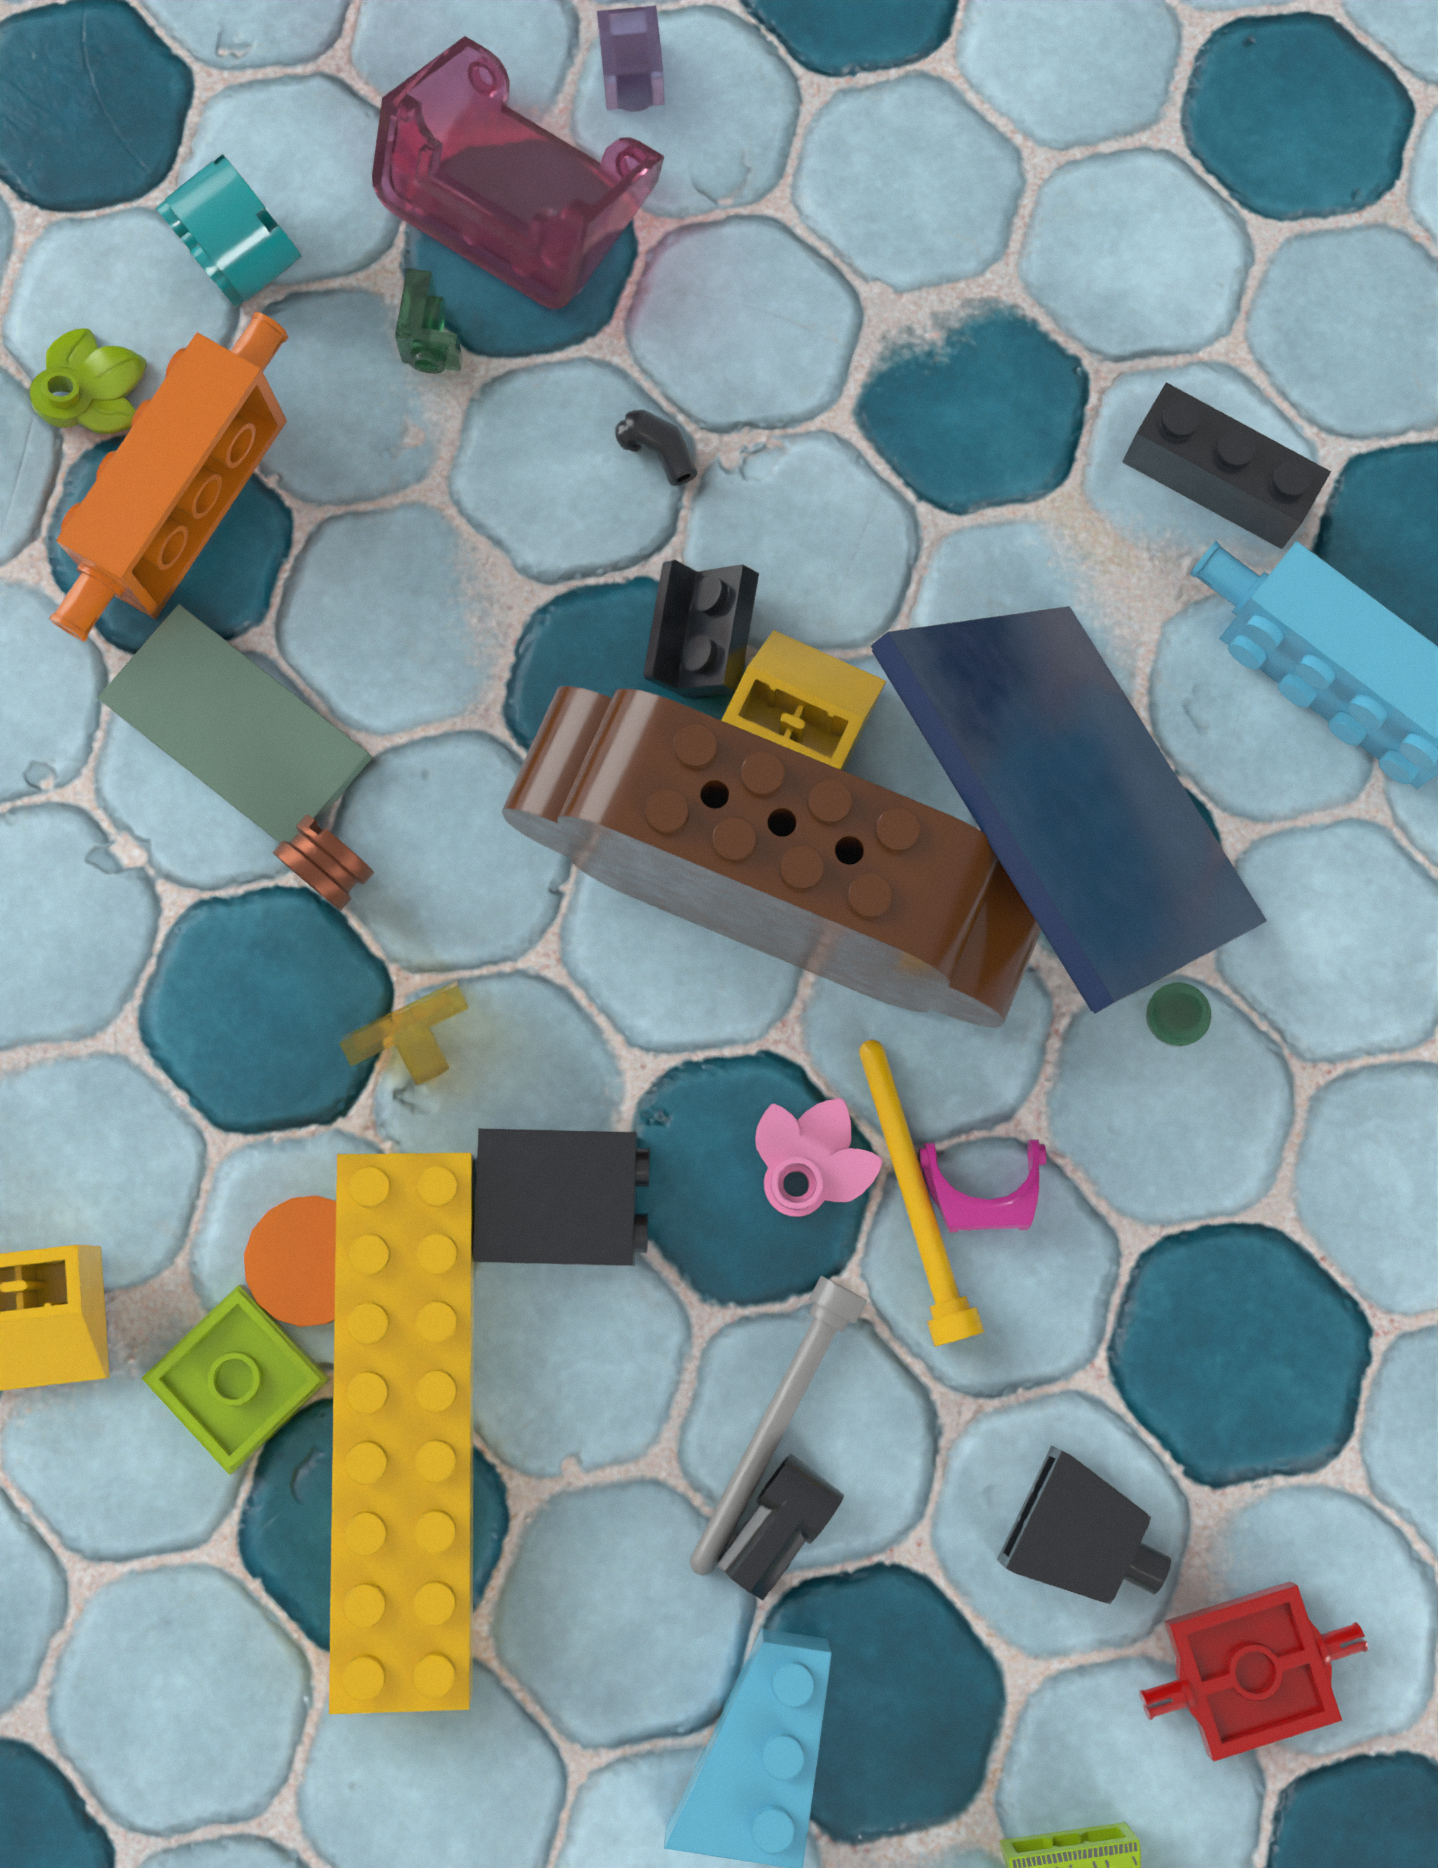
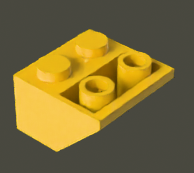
[721,630,886,771]
[0,1245,110,1391]

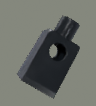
[997,1445,1171,1604]

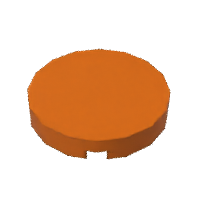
[244,1195,336,1327]

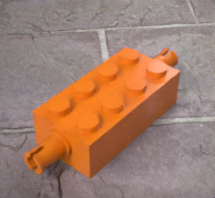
[49,312,289,642]

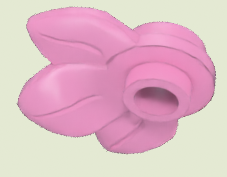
[755,1098,882,1217]

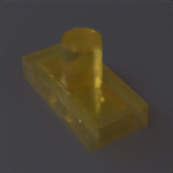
[339,979,469,1085]

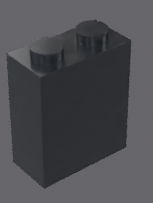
[473,1128,650,1266]

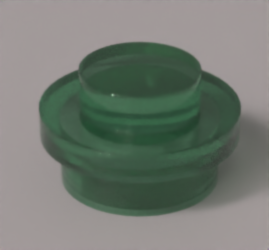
[1146,982,1211,1047]

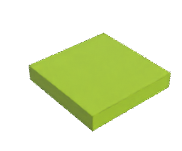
[141,1285,331,1475]

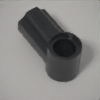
[717,1454,844,1601]

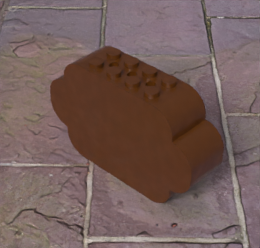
[502,686,1042,1028]

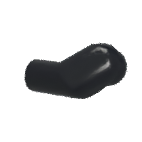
[615,409,698,486]

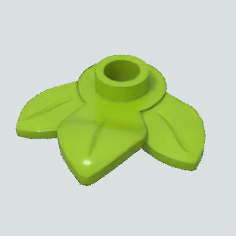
[29,328,147,434]

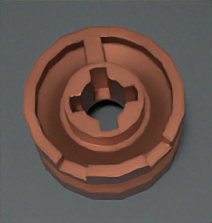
[272,814,375,911]

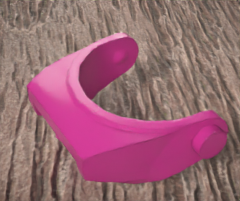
[919,1139,1046,1233]

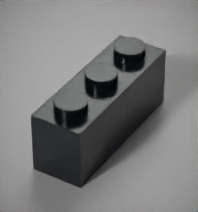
[1122,382,1332,549]

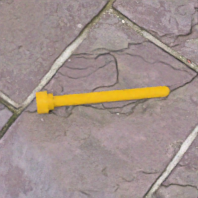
[859,1039,985,1347]

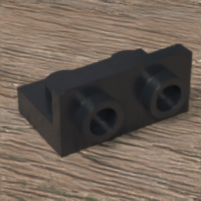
[643,560,759,698]

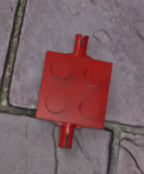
[1139,1581,1368,1761]

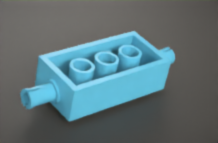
[1190,541,1438,789]

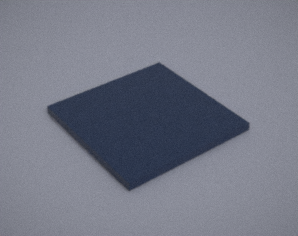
[871,606,1267,1014]

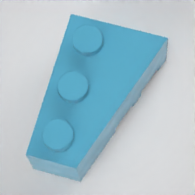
[664,1628,832,1868]

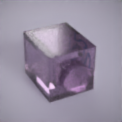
[597,5,665,112]

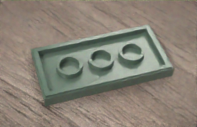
[97,604,372,843]

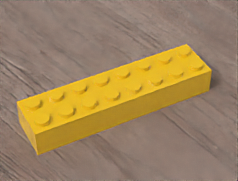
[329,1153,474,1714]

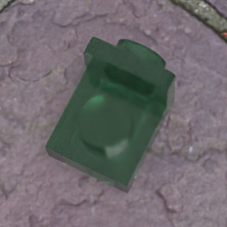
[395,268,463,374]

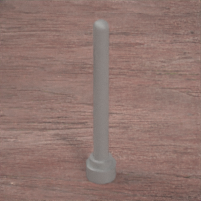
[690,1276,867,1576]

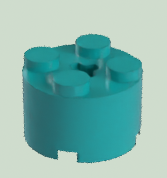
[156,154,302,308]

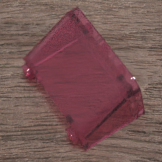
[372,36,665,309]

